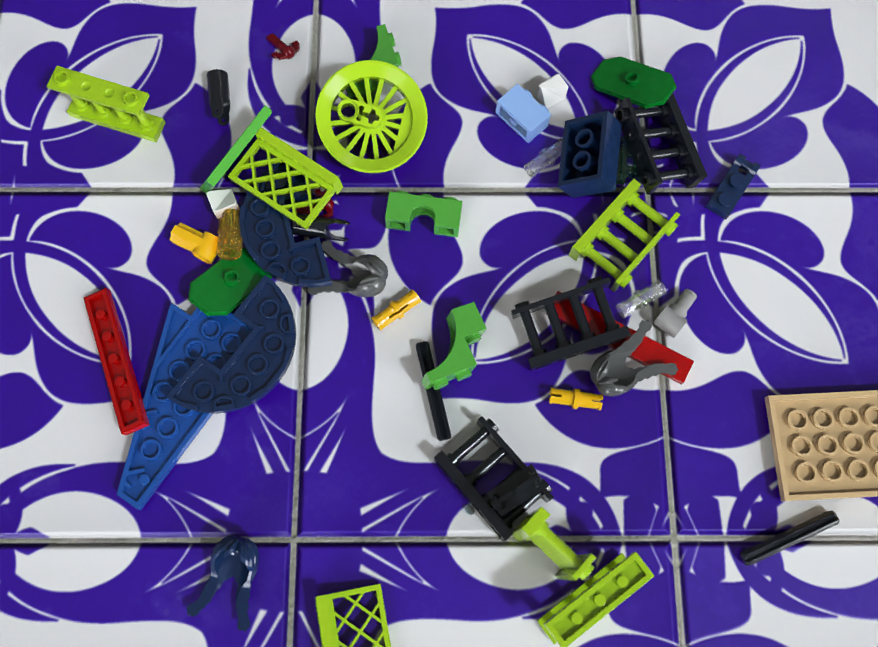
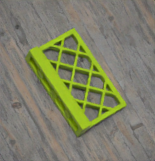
[228,127,343,230]
[314,584,391,647]

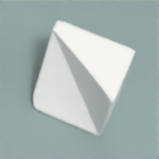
[537,74,568,109]
[206,189,240,219]

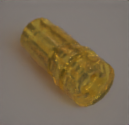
[216,209,243,261]

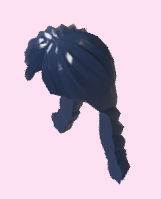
[186,535,259,632]

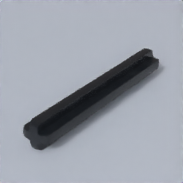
[416,341,451,441]
[740,511,839,566]

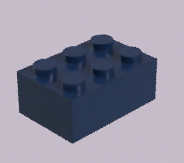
[558,111,622,198]

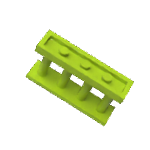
[47,66,166,143]
[569,179,680,292]
[513,506,596,581]
[537,552,654,647]

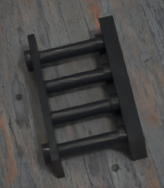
[614,93,707,195]
[511,276,631,371]
[434,416,554,542]

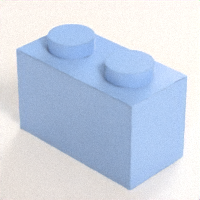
[496,84,551,143]

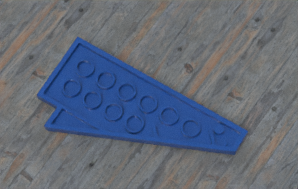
[117,303,252,510]

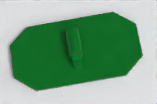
[591,56,677,109]
[188,247,272,316]

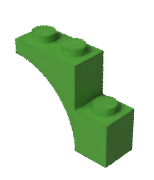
[346,24,402,109]
[421,302,487,390]

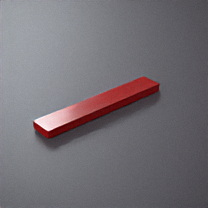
[84,288,150,436]
[546,291,694,385]

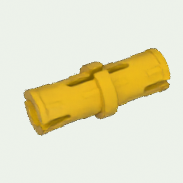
[371,289,421,331]
[549,387,603,410]

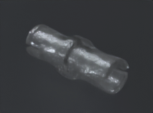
[524,138,563,177]
[615,280,667,319]

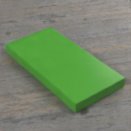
[199,105,272,193]

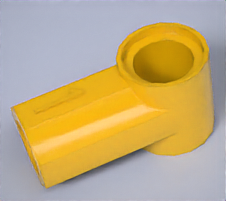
[169,222,224,264]

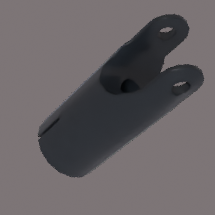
[207,69,230,126]
[292,213,350,241]

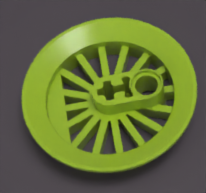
[315,60,428,173]

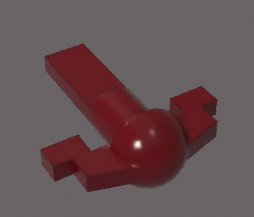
[266,33,300,60]
[296,189,334,218]

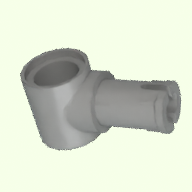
[653,289,697,338]

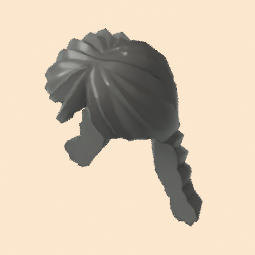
[307,240,388,298]
[590,320,678,397]

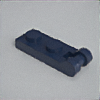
[705,153,761,220]

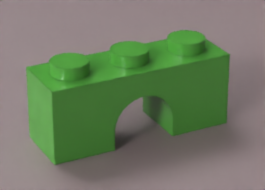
[385,191,462,237]

